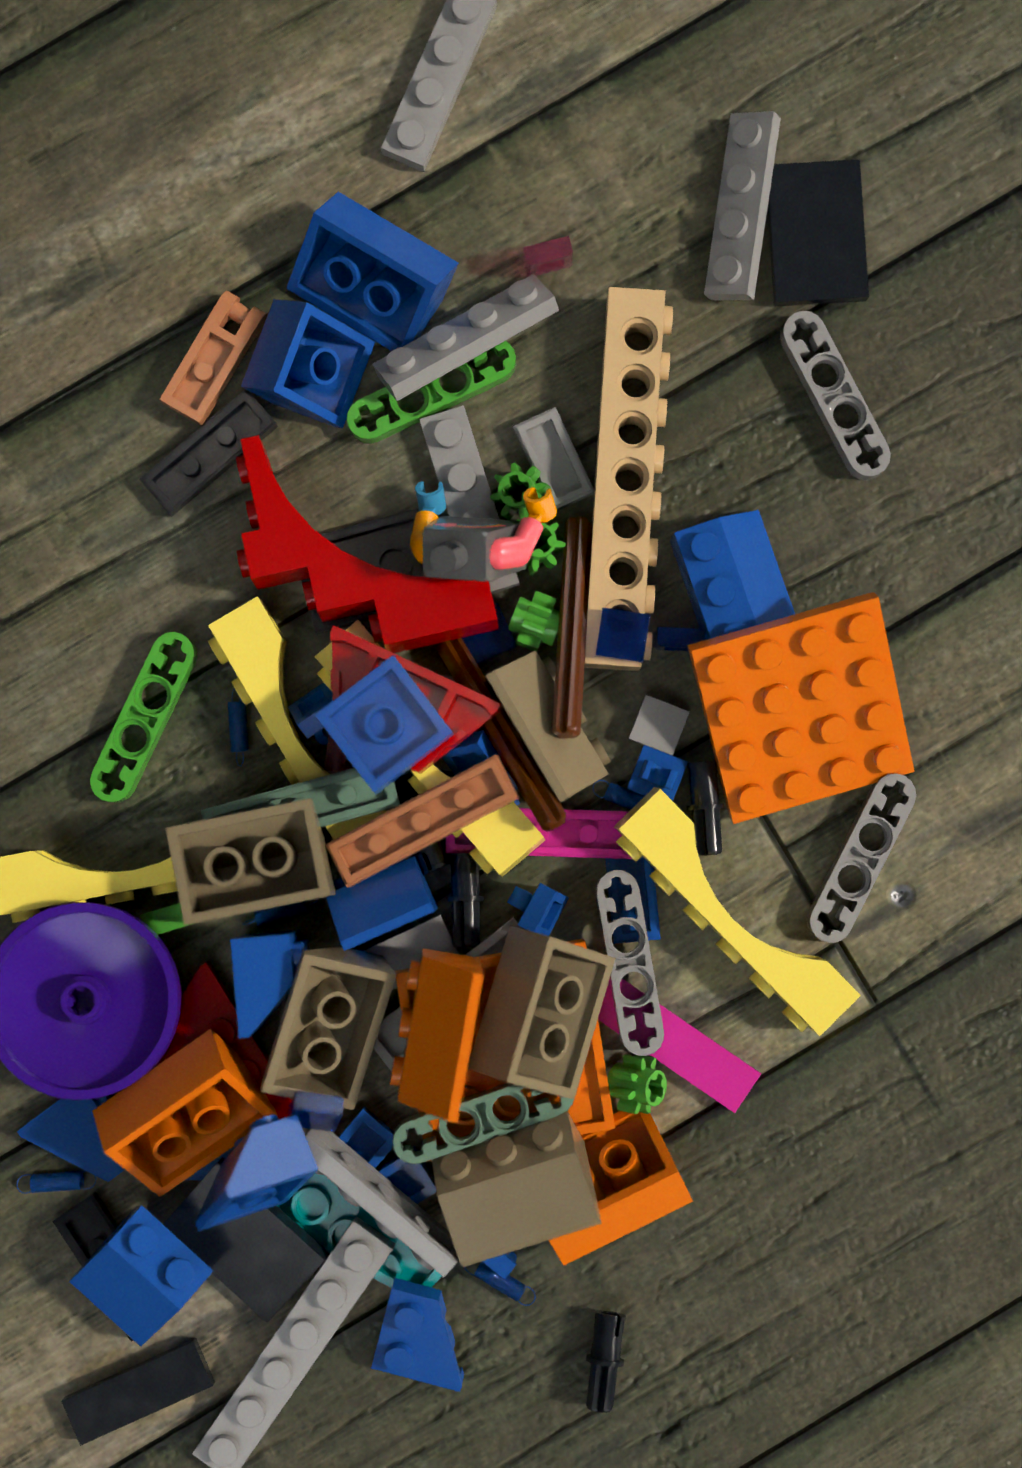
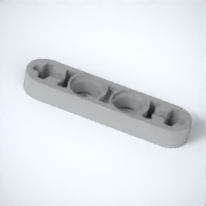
[780,311,891,480]
[806,773,916,943]
[595,870,664,1056]

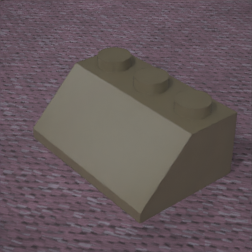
[486,651,611,803]
[166,798,336,925]
[467,926,616,1100]
[260,946,397,1110]
[432,1112,601,1267]

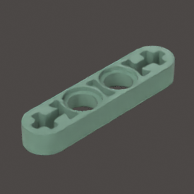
[393,1083,574,1164]

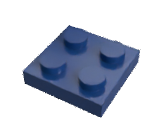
[315,655,454,794]

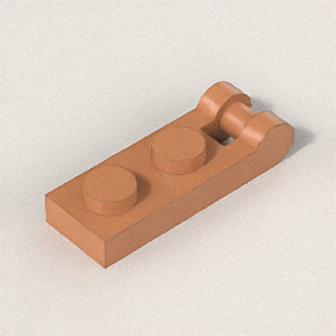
[159,290,268,426]

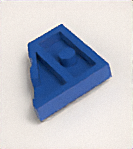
[17,1095,125,1182]
[371,1278,464,1392]

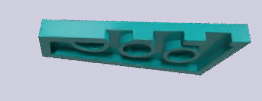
[277,1173,442,1288]

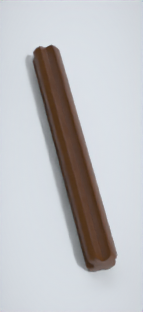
[552,516,592,739]
[436,638,566,832]

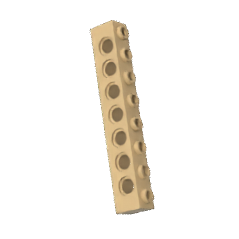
[584,287,673,671]

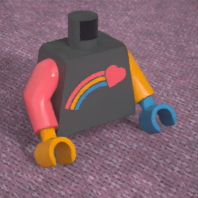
[410,481,557,581]

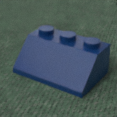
[286,192,459,351]
[670,510,795,640]

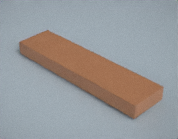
[326,754,520,888]

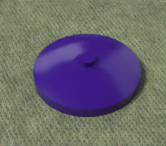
[0,903,181,1100]

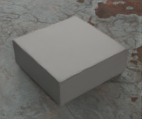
[628,695,689,756]

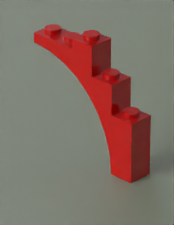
[236,435,499,653]

